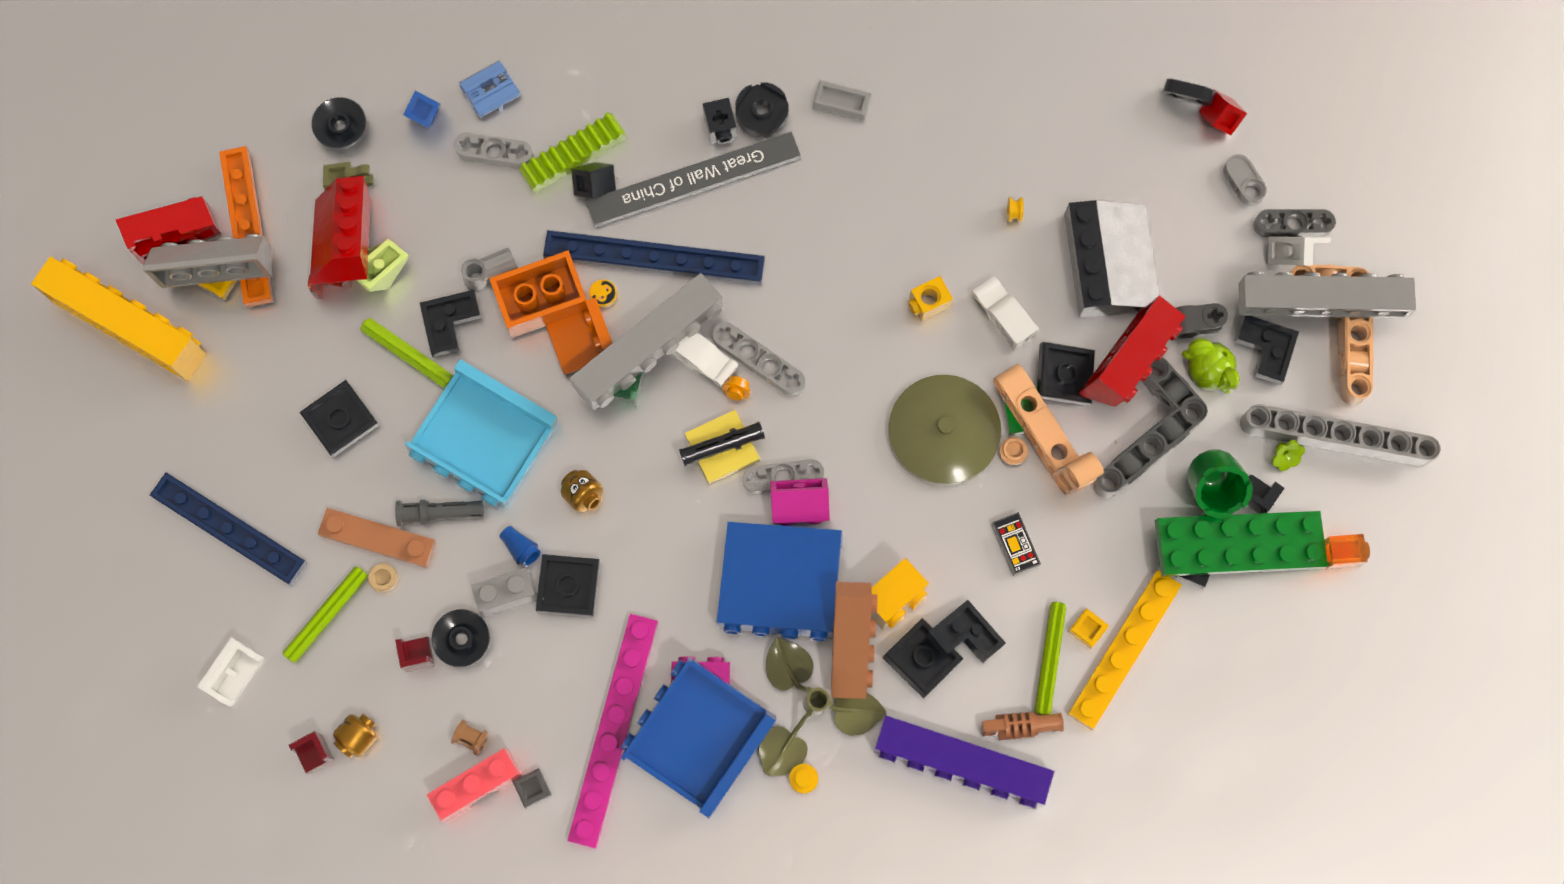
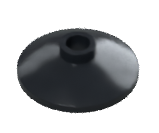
[311,97,367,149]
[431,609,490,667]

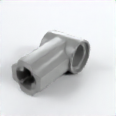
[461,248,518,291]

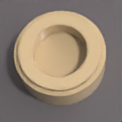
[368,563,398,593]

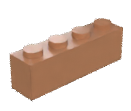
[831,582,877,699]

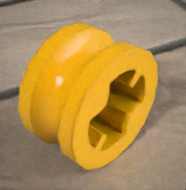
[1007,197,1024,222]

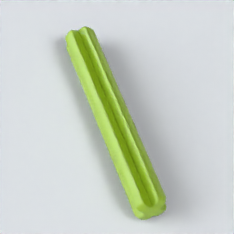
[360,318,453,389]
[282,566,368,663]
[1035,602,1067,715]

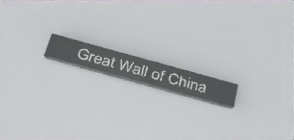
[586,132,801,228]

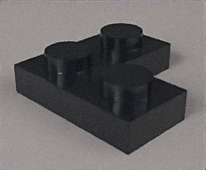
[420,290,481,357]
[1236,316,1299,385]
[925,600,1006,663]

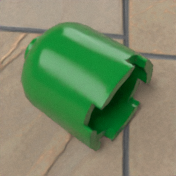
[1187,449,1253,518]

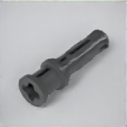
[395,499,484,526]

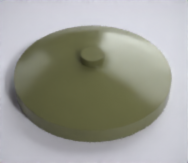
[888,375,1001,486]

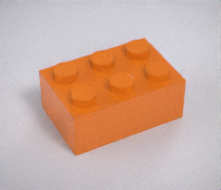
[489,250,588,338]

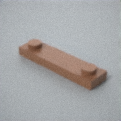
[317,508,436,568]

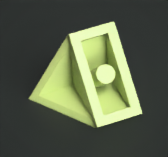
[356,238,409,292]

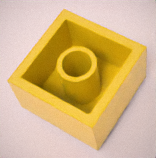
[871,557,929,630]

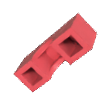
[427,748,523,822]

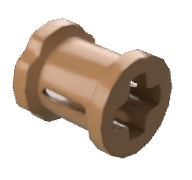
[451,720,489,756]

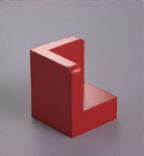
[1199,89,1247,136]

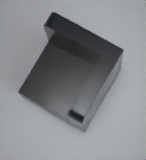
[571,162,616,199]
[1247,474,1285,513]

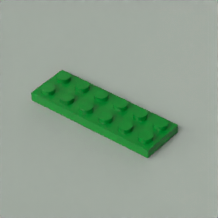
[1154,511,1328,577]

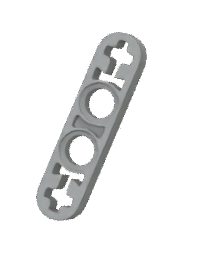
[712,322,805,396]

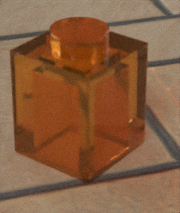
[1325,534,1370,570]

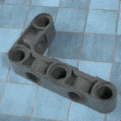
[1093,357,1208,498]

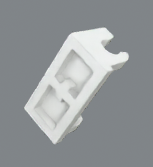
[197,638,264,707]

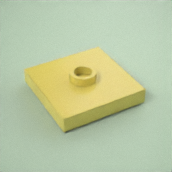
[685,410,760,485]

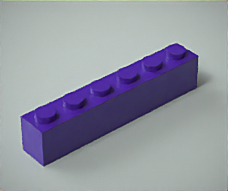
[874,715,1055,810]

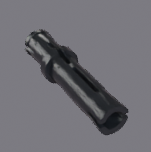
[679,421,765,466]

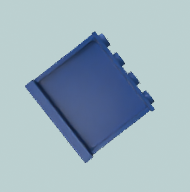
[717,522,843,642]
[620,657,776,818]

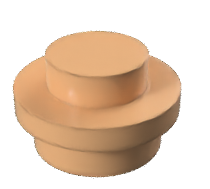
[1000,437,1028,465]

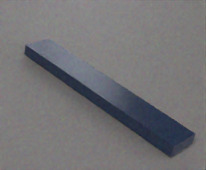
[149,472,307,586]

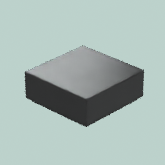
[512,768,552,808]

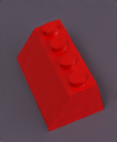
[310,176,371,285]
[1079,295,1186,407]

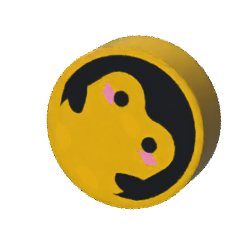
[589,279,617,309]

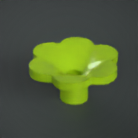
[1271,440,1305,471]

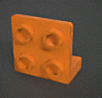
[546,297,612,375]

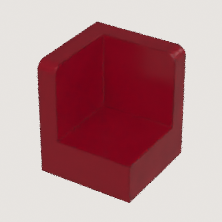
[395,636,435,672]
[288,731,335,774]

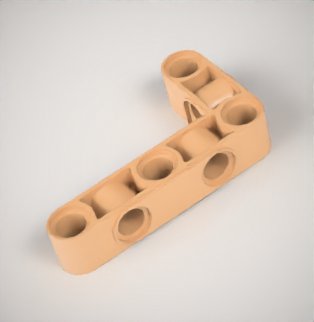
[1290,265,1374,406]
[993,364,1104,495]

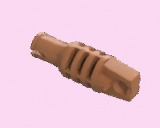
[981,711,1064,741]

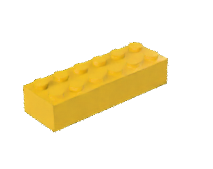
[31,256,206,382]

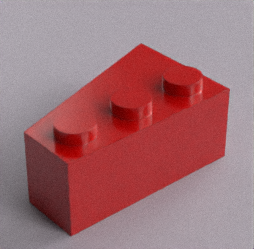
[115,196,221,265]

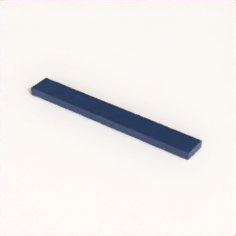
[543,230,765,285]

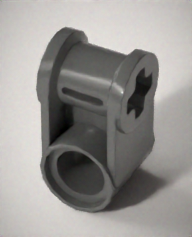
[1176,303,1228,339]

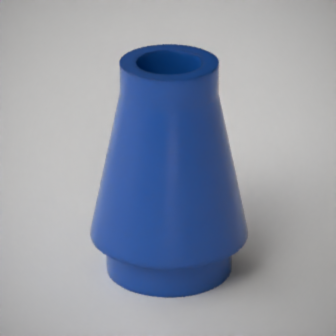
[499,526,541,567]

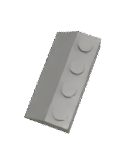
[143,234,272,288]

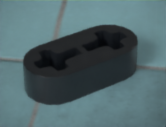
[1162,78,1216,106]

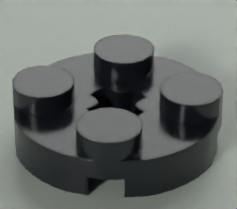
[735,82,789,138]

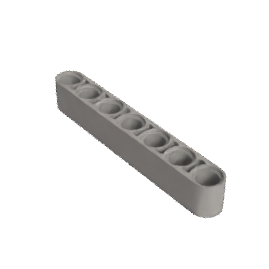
[1240,404,1441,466]

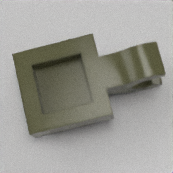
[323,162,373,190]

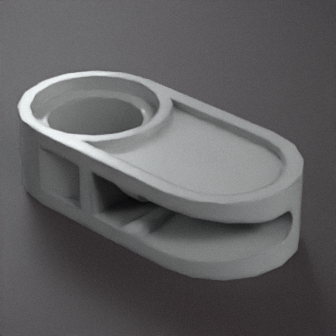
[1223,154,1267,206]

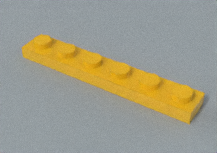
[1067,570,1182,730]

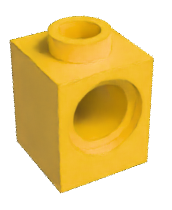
[908,276,953,322]

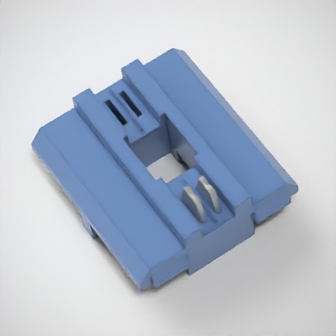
[459,61,520,118]

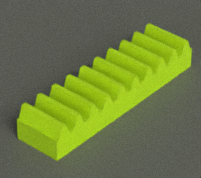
[519,112,627,194]

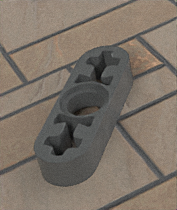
[1253,209,1336,237]

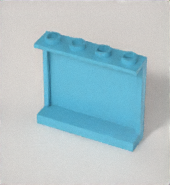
[405,359,558,507]

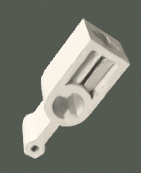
[972,276,1039,351]
[671,333,739,388]

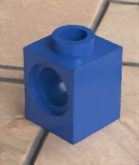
[403,91,441,129]

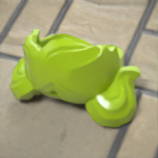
[1181,338,1240,394]

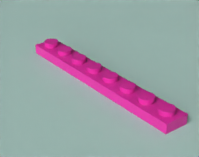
[567,614,658,849]

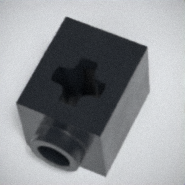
[702,97,737,144]

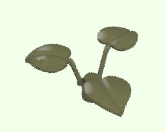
[758,637,886,777]

